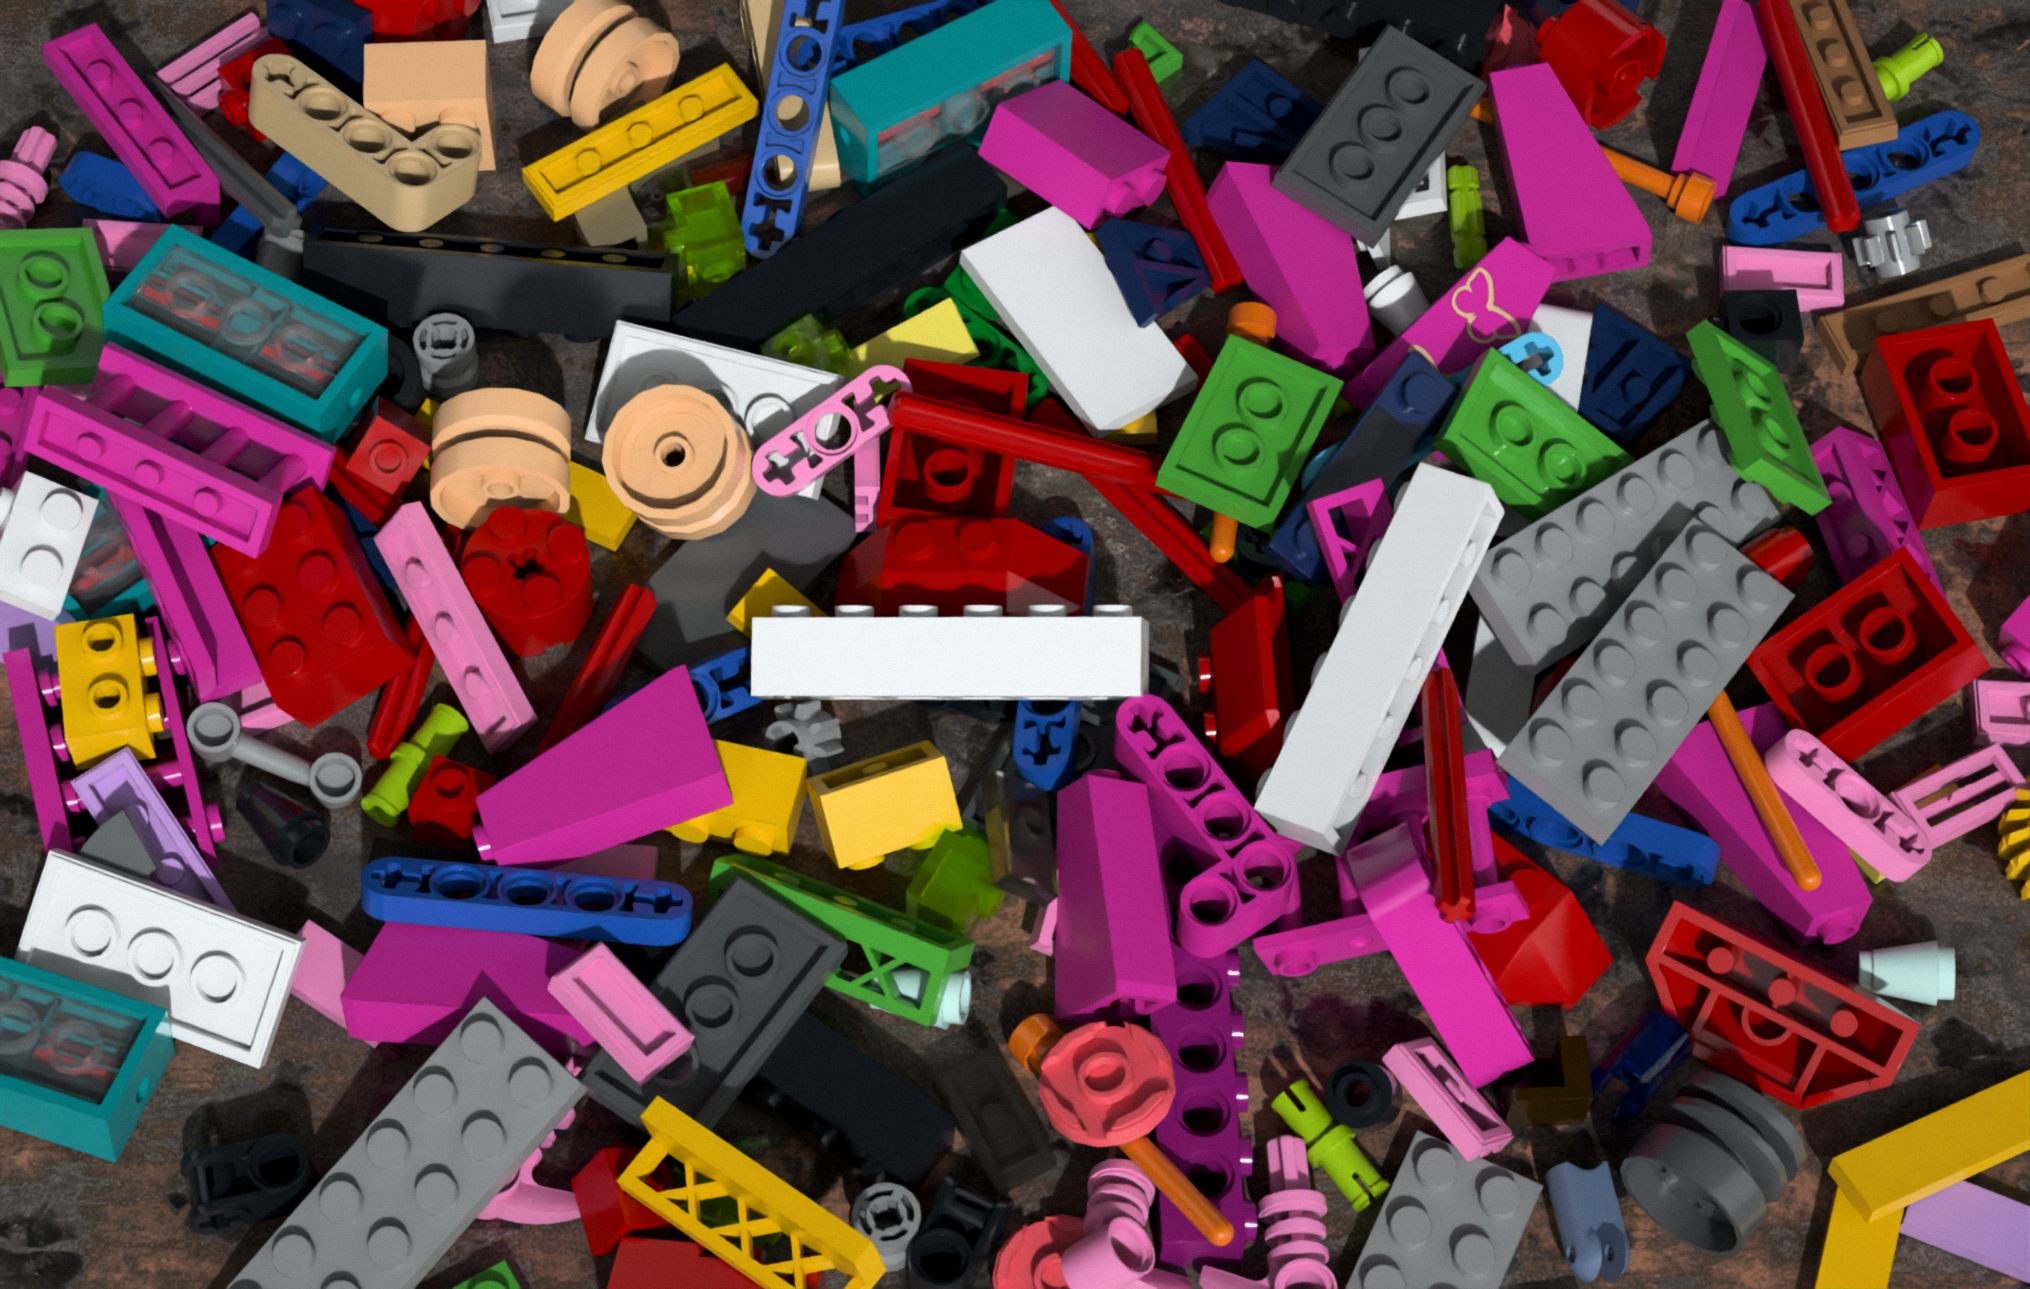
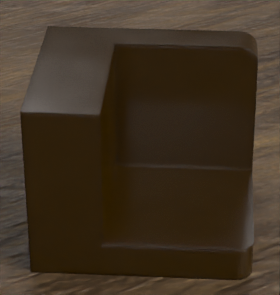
[1497,1035,1594,1127]

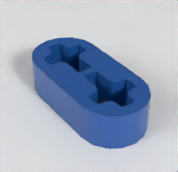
[59,151,165,223]

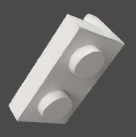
[0,471,99,621]

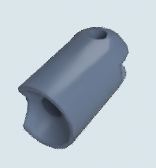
[1545,1161,1630,1283]

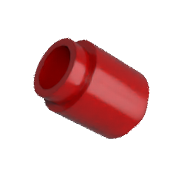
[1737,526,1815,591]

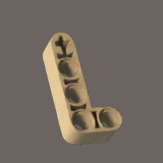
[739,0,841,192]
[248,54,482,232]

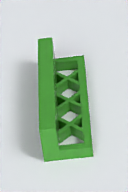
[696,852,976,1027]

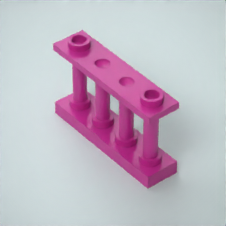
[23,341,337,559]
[2,616,226,869]
[1251,748,1530,977]

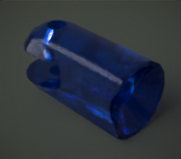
[1590,1010,1693,1123]

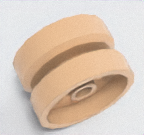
[530,0,680,134]
[602,384,757,540]
[430,388,571,532]

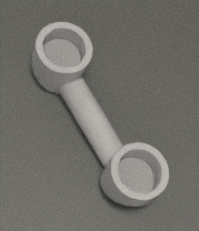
[187,702,362,810]

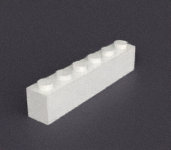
[1253,462,1505,857]
[751,605,1149,700]

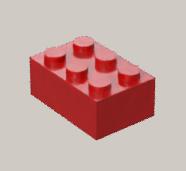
[1860,318,2030,531]
[877,358,1029,530]
[206,485,418,729]
[1745,546,1991,765]

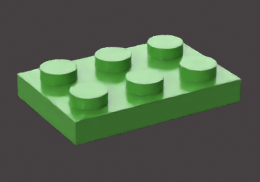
[0,227,112,387]
[1686,319,1833,516]
[1155,333,1344,535]
[1432,347,1636,524]

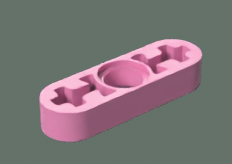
[752,365,914,498]
[1765,729,1932,882]

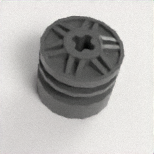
[1620,1071,1807,1257]

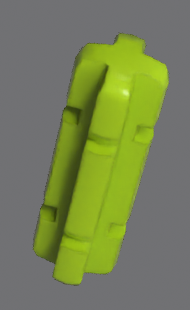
[1446,164,1488,273]

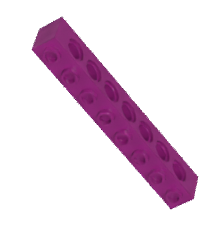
[1144,747,1257,1267]

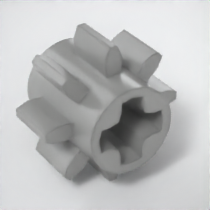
[1852,207,1932,278]
[761,699,844,778]

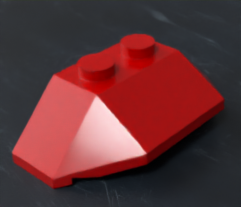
[833,518,1091,617]
[1196,572,1295,803]
[1374,818,1614,1009]
[1645,899,1922,1110]

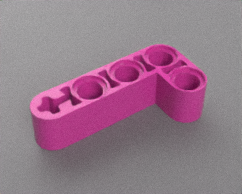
[1113,694,1295,958]
[1347,820,1536,1090]

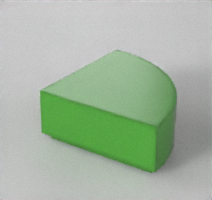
[1126,20,1183,84]

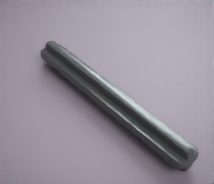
[141,75,302,238]

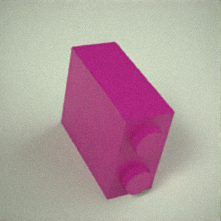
[978,79,1172,230]

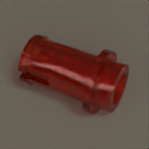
[689,148,769,208]

